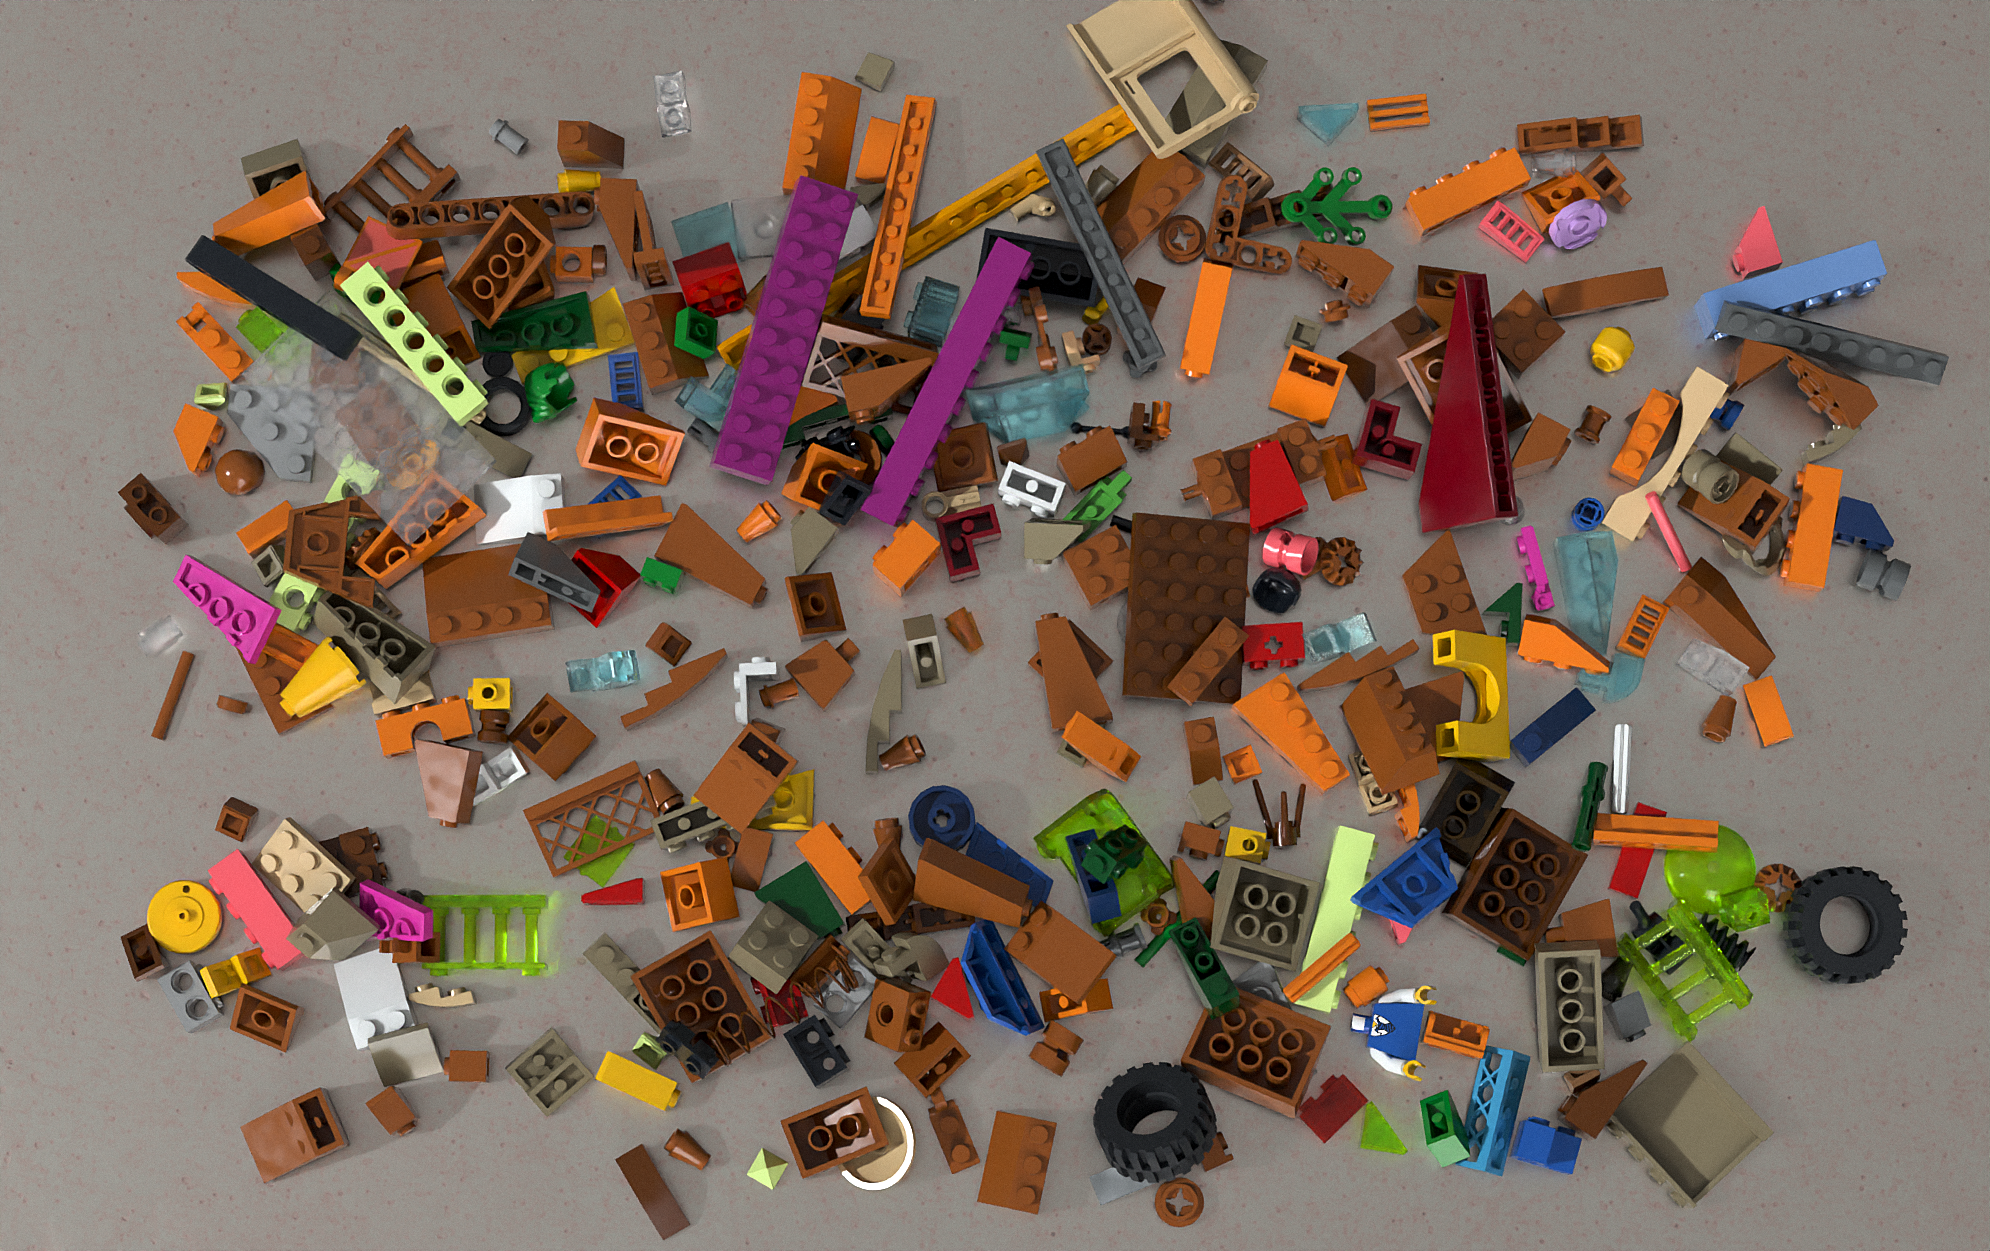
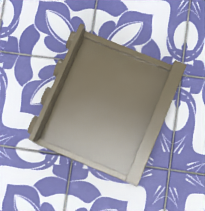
[1606,1041,1774,1209]

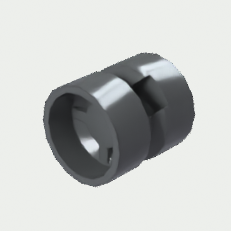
[1856,549,1911,601]

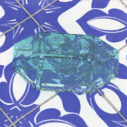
[966,363,1090,443]

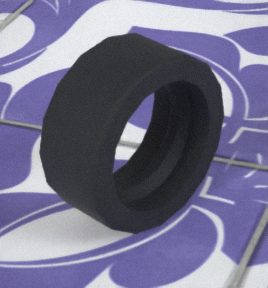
[480,377,532,436]

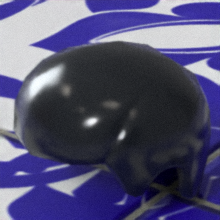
[1252,568,1302,614]

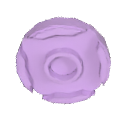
[1549,199,1607,249]

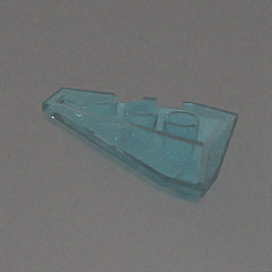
[1552,531,1618,656]

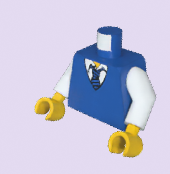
[1350,986,1437,1082]

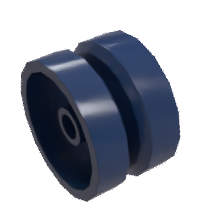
[908,785,976,851]

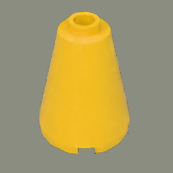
[279,636,366,718]

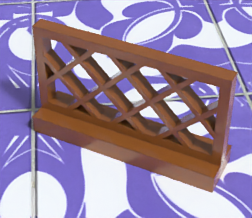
[633,190,674,290]
[801,314,939,415]
[523,760,660,878]

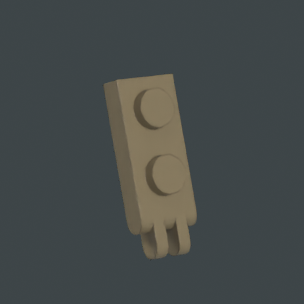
[841,918,913,983]

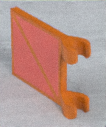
[334,216,423,304]

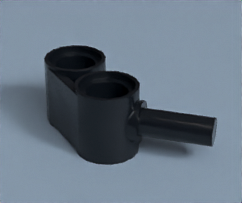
[1629,901,1693,975]

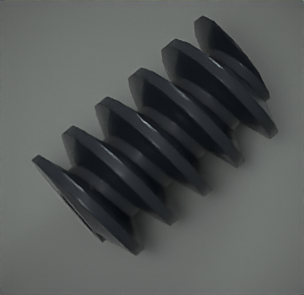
[1688,911,1756,976]

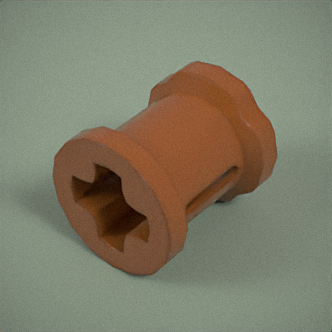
[1574,405,1611,444]

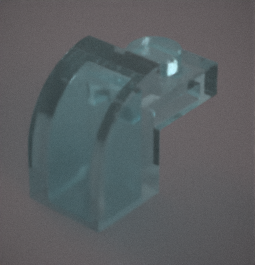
[674,364,738,422]
[1302,612,1377,663]
[565,650,640,692]
[1574,652,1645,704]

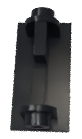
[795,425,860,460]
[656,1019,720,1080]

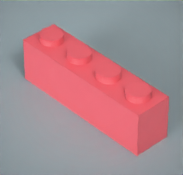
[207,849,305,971]

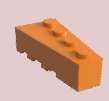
[355,471,487,590]
[1231,672,1350,794]

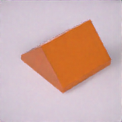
[1521,167,1601,234]

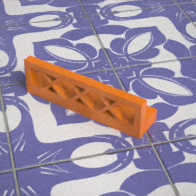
[543,495,673,541]
[1593,813,1719,853]

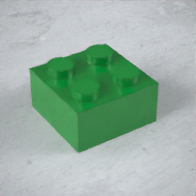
[674,307,718,359]
[640,557,685,594]

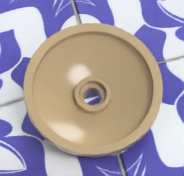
[838,1096,916,1190]

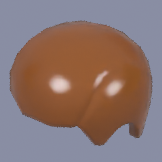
[215,449,265,495]

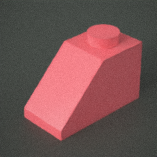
[1733,206,1783,279]

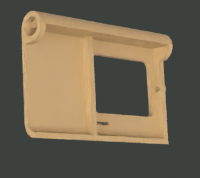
[1066,0,1259,159]

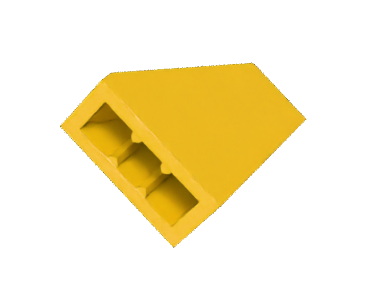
[595,1051,682,1112]

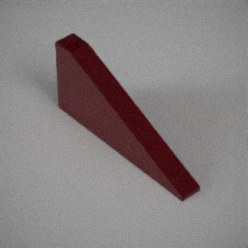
[1419,274,1518,533]

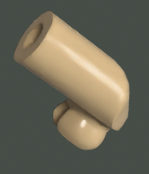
[1010,194,1056,221]

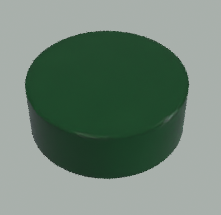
[869,425,895,455]

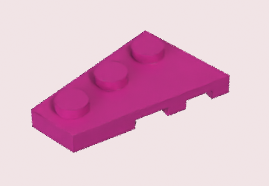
[359,879,433,941]

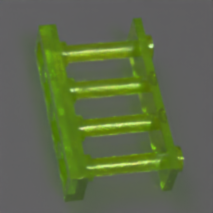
[422,895,549,976]
[1617,896,1753,1042]

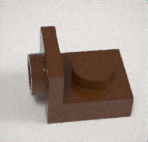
[1127,402,1160,450]

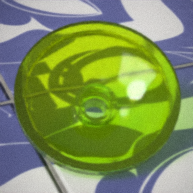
[1663,825,1756,915]

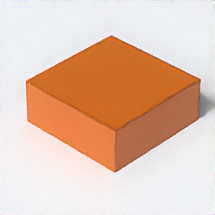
[1222,744,1263,785]

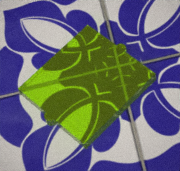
[563,815,635,888]

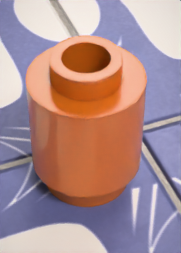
[1342,965,1390,1009]

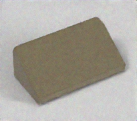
[1716,432,1783,485]

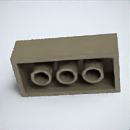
[1534,940,1605,1073]

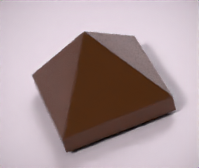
[997,437,1030,466]

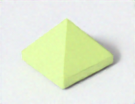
[194,382,228,411]
[632,1032,667,1070]
[747,1148,789,1190]

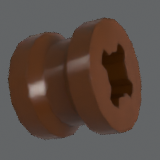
[1082,323,1112,357]

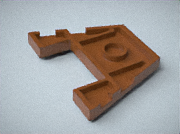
[283,490,384,608]

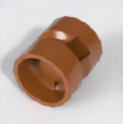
[1028,1020,1084,1077]

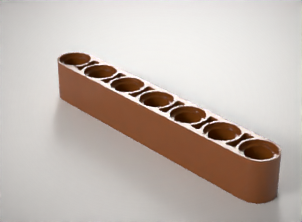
[386,191,595,240]

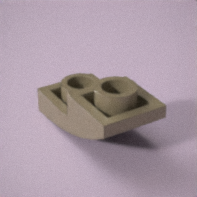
[1800,424,1862,466]

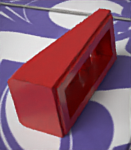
[581,878,645,905]

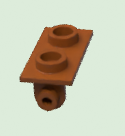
[789,934,850,998]

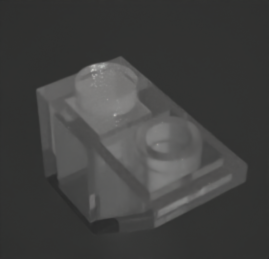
[1677,638,1750,696]

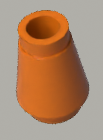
[736,500,782,543]

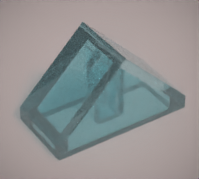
[1297,103,1359,147]

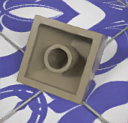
[286,887,381,961]

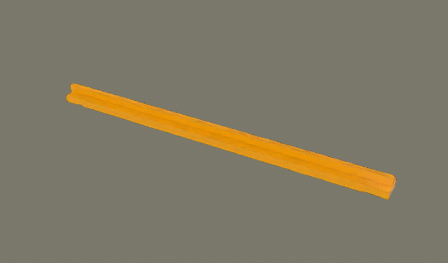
[716,104,1137,373]

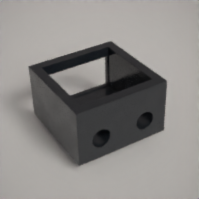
[783,1015,851,1089]

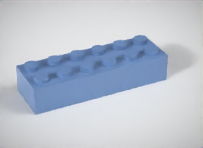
[1694,240,1887,341]

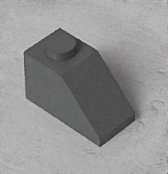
[1603,990,1651,1042]

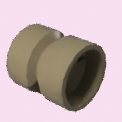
[1681,449,1739,504]

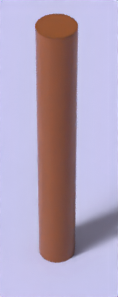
[151,651,194,740]

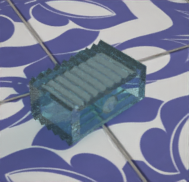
[904,276,960,348]

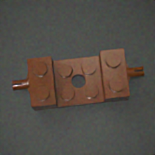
[1180,418,1338,520]

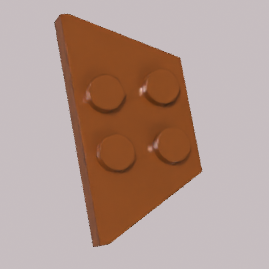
[1401,530,1487,635]

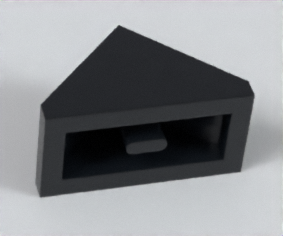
[818,470,873,526]

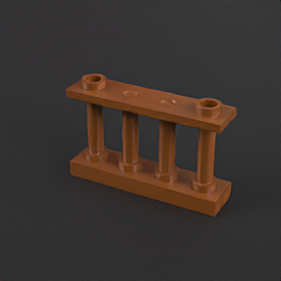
[324,124,461,233]

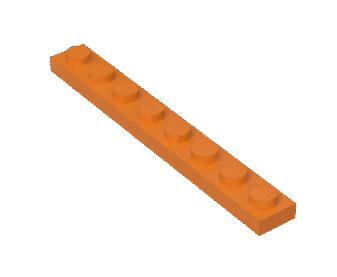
[860,95,937,319]

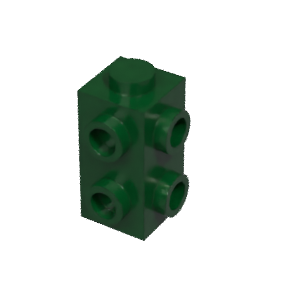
[1081,824,1148,884]

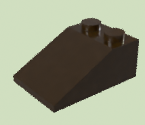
[1415,758,1515,867]

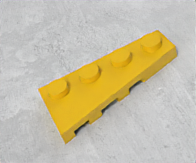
[511,287,635,385]

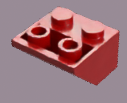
[672,242,751,318]

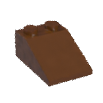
[1336,306,1433,406]
[1557,1059,1648,1141]

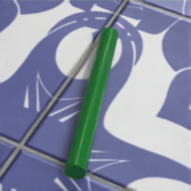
[1134,870,1220,968]

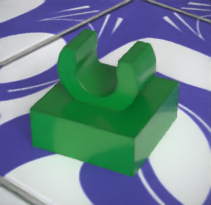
[999,327,1033,361]

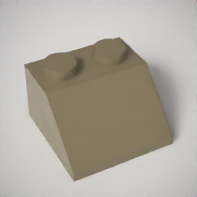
[241,139,314,199]

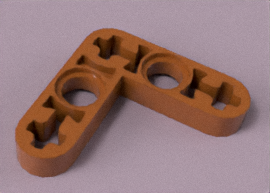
[1205,175,1292,274]

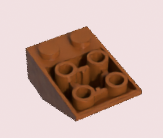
[1295,240,1394,308]
[1783,348,1879,430]
[1677,460,1790,555]
[693,723,799,834]
[240,1087,350,1183]

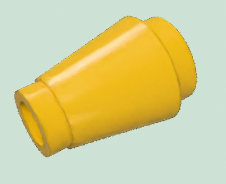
[557,169,601,193]

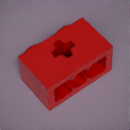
[1241,622,1305,670]

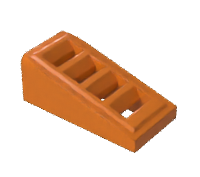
[1615,594,1670,662]

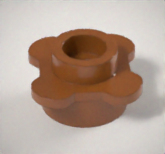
[1319,300,1351,322]
[705,829,739,863]
[1141,898,1177,935]

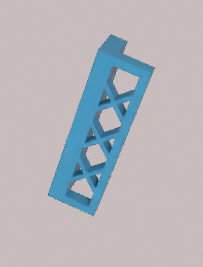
[1455,1045,1531,1176]

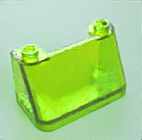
[1033,789,1175,937]

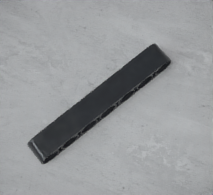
[184,235,364,361]

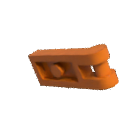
[176,302,256,384]

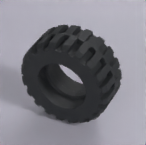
[1783,866,1908,984]
[1093,1062,1217,1183]

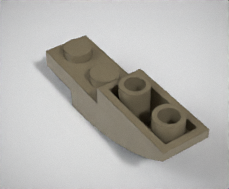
[582,932,661,1034]

